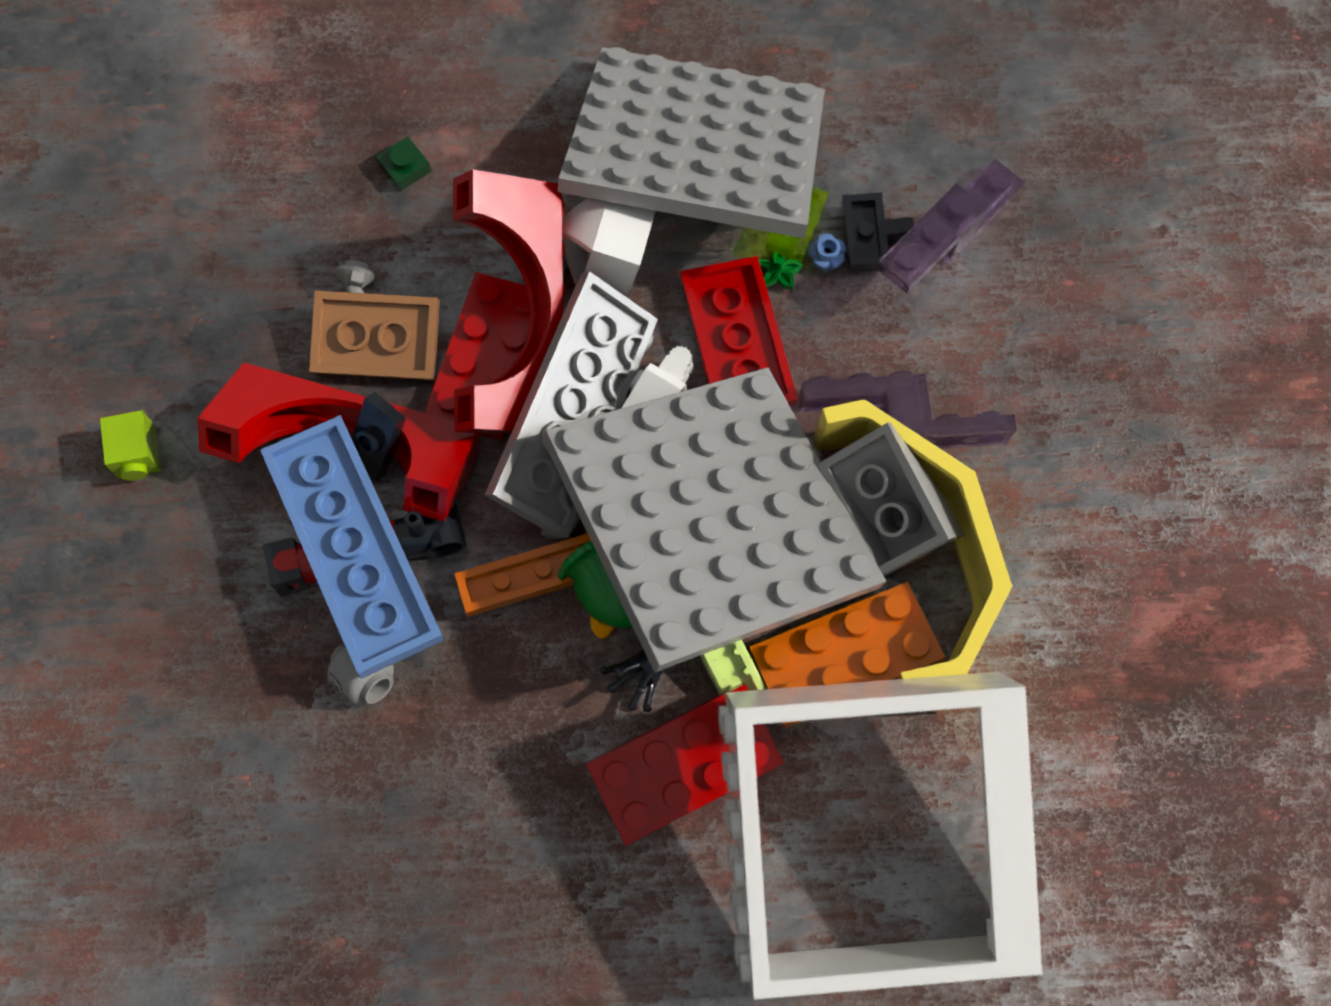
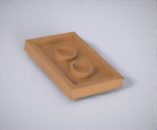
[309,290,440,381]

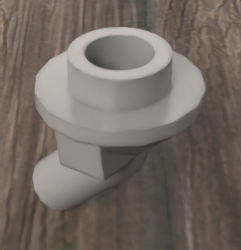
[335,260,375,293]

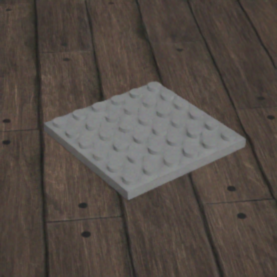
[557,47,825,239]
[542,368,886,672]

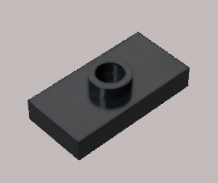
[352,392,406,481]

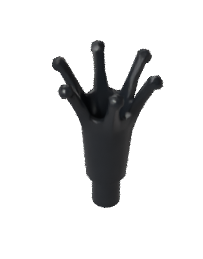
[600,649,666,713]

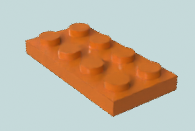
[749,581,946,729]

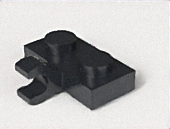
[842,192,915,273]

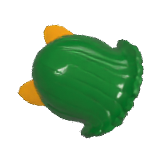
[558,541,633,639]

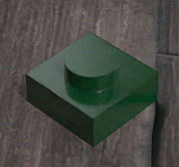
[376,136,432,191]

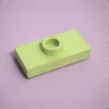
[700,640,766,694]

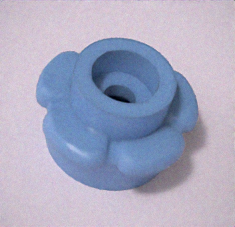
[808,234,847,272]

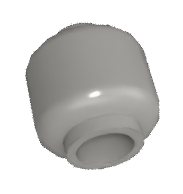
[327,643,394,705]

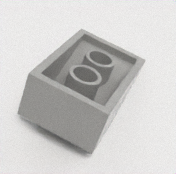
[817,422,965,576]

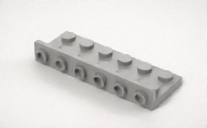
[485,271,658,539]

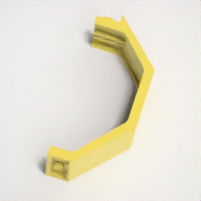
[813,399,1013,714]

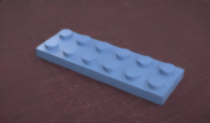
[260,415,444,679]

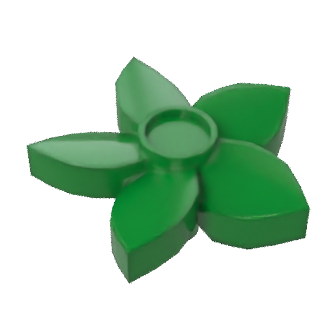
[759,248,803,290]

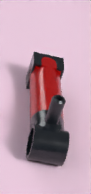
[263,503,467,596]

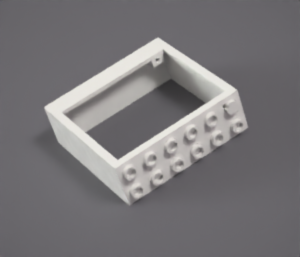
[718,672,1042,1000]

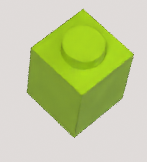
[100,410,161,481]

